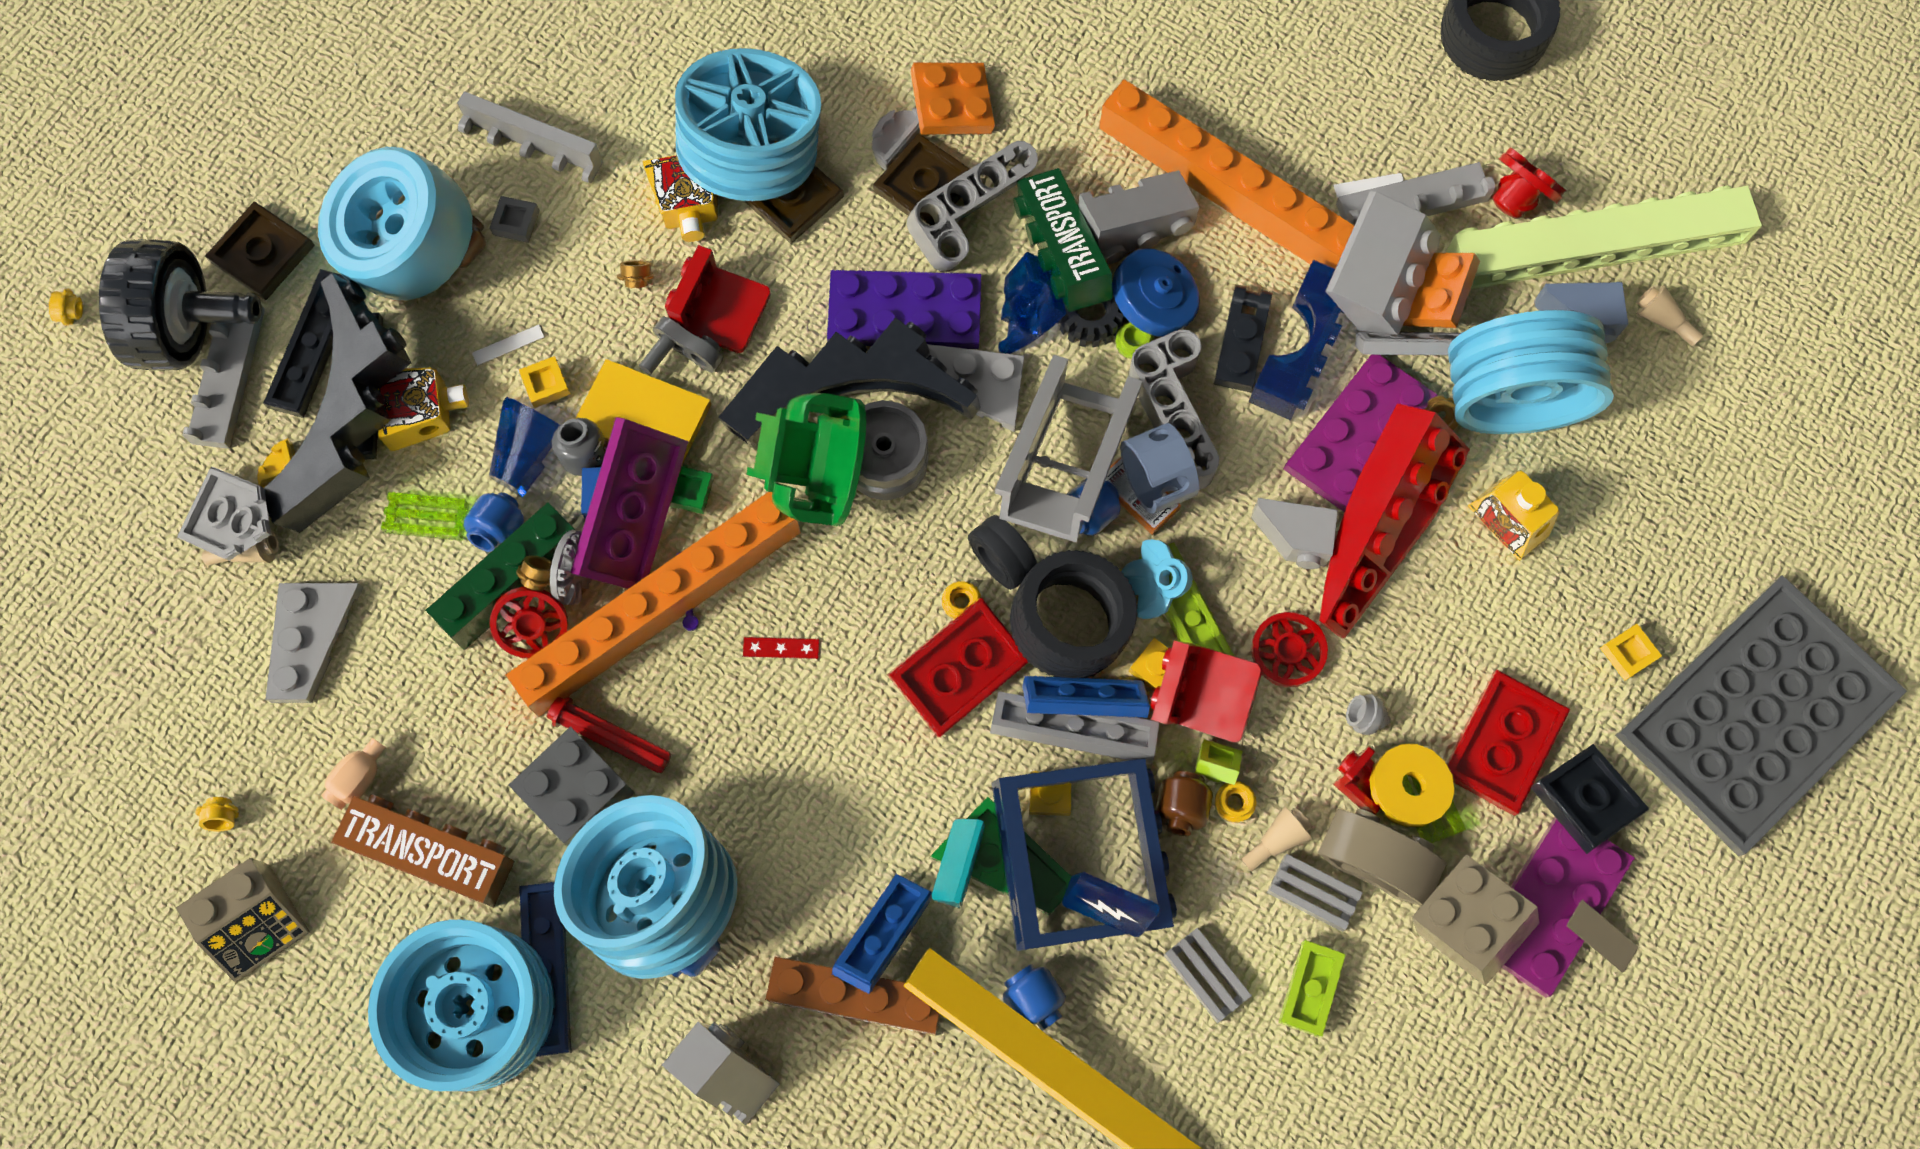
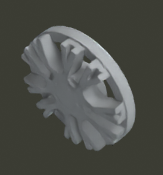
[550,530,592,605]

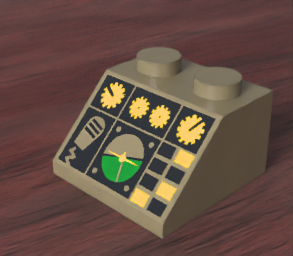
[176,858,310,982]

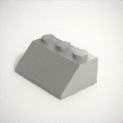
[1326,191,1441,335]

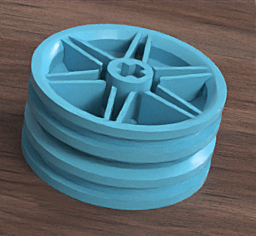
[675,48,821,201]
[1448,310,1614,434]
[554,795,738,979]
[368,919,555,1092]

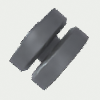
[857,400,928,500]

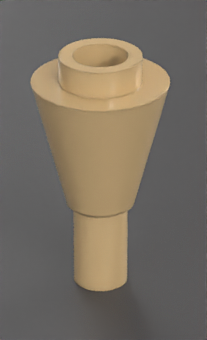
[1636,285,1703,346]
[202,531,279,566]
[1241,806,1313,872]

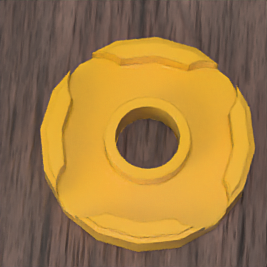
[1369,744,1455,827]

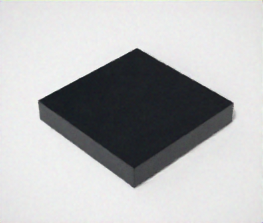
[1531,744,1649,854]

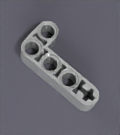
[907,141,1038,272]
[1128,330,1219,489]

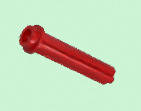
[547,697,671,773]

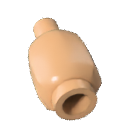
[321,738,386,810]

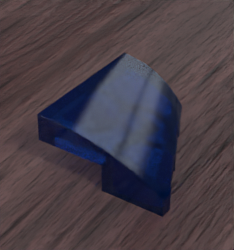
[998,252,1066,354]
[489,397,560,498]

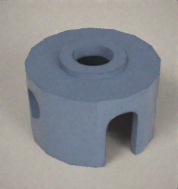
[1120,423,1200,514]

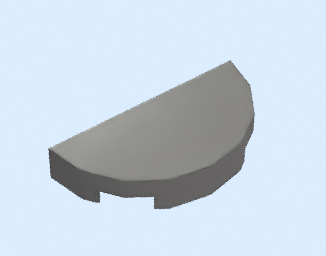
[872,108,920,170]

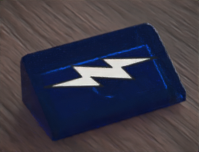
[1062,872,1161,937]

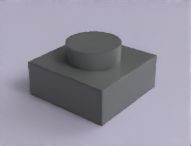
[489,196,540,243]

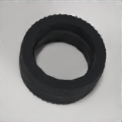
[1440,0,1560,81]
[1010,550,1137,678]

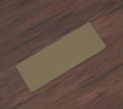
[1567,900,1638,972]

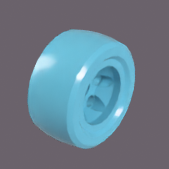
[318,147,472,301]

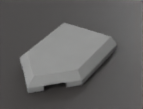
[177,466,271,560]

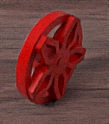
[490,587,568,659]
[1251,612,1328,687]

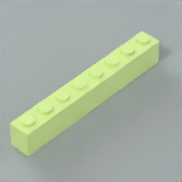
[1446,185,1762,289]

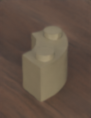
[1318,809,1447,906]

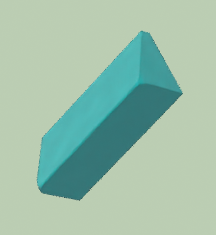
[932,819,985,908]

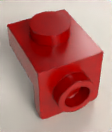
[1333,746,1381,815]

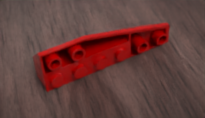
[1319,403,1470,639]

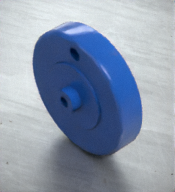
[1112,248,1200,337]

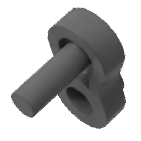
[639,316,723,375]

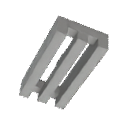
[1267,854,1363,932]
[1164,927,1252,1023]

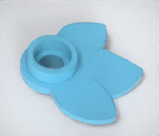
[1121,539,1193,619]

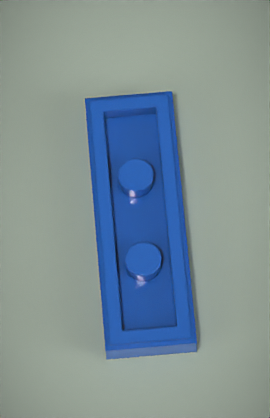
[1022,676,1150,718]
[832,874,932,994]

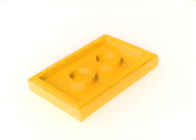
[576,359,712,466]

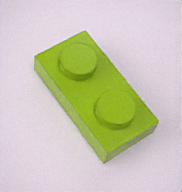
[1278,940,1346,1037]

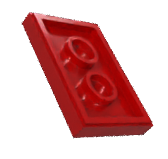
[887,598,1028,738]
[1446,670,1571,816]

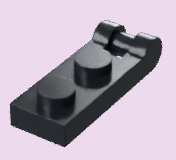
[1213,284,1273,393]

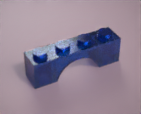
[1249,260,1344,420]

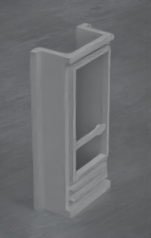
[995,355,1143,543]

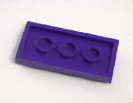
[827,270,981,349]

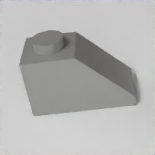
[1251,498,1338,569]

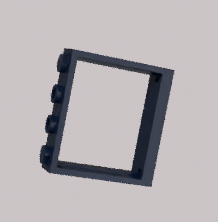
[991,759,1177,951]

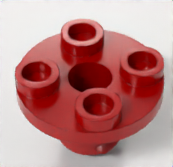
[1493,147,1566,219]

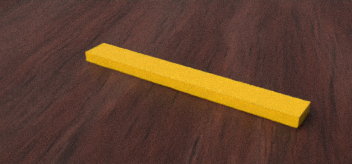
[903,948,1202,1149]

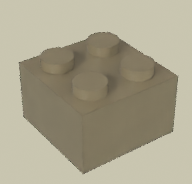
[1412,854,1540,986]

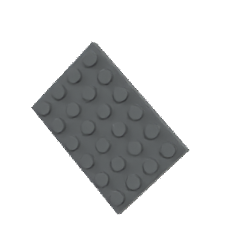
[1615,575,1907,857]

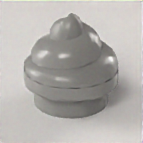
[1346,694,1390,735]

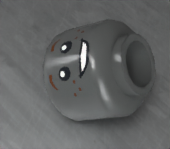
[551,418,608,476]

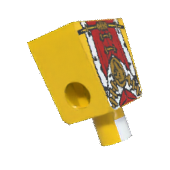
[643,155,718,242]
[378,368,469,451]
[1468,470,1560,561]

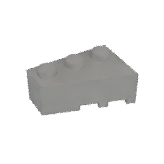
[1078,170,1199,264]
[662,1022,780,1125]

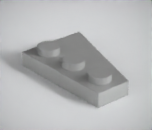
[926,344,1024,432]
[265,583,363,703]

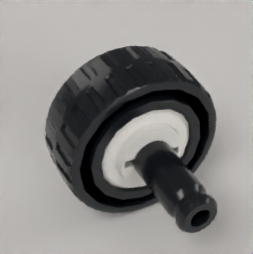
[99,239,262,371]

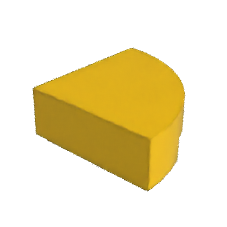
[257,438,295,488]

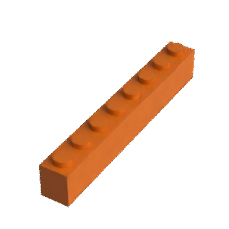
[1099,79,1355,278]
[505,492,801,717]

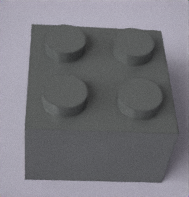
[508,726,635,846]

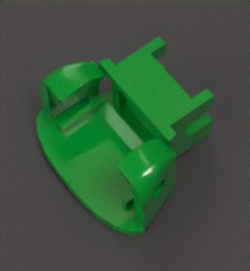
[746,393,866,526]

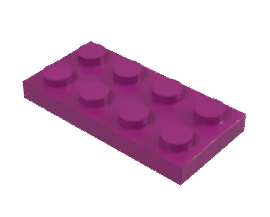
[1283,354,1437,512]
[570,417,689,589]
[1502,817,1635,998]

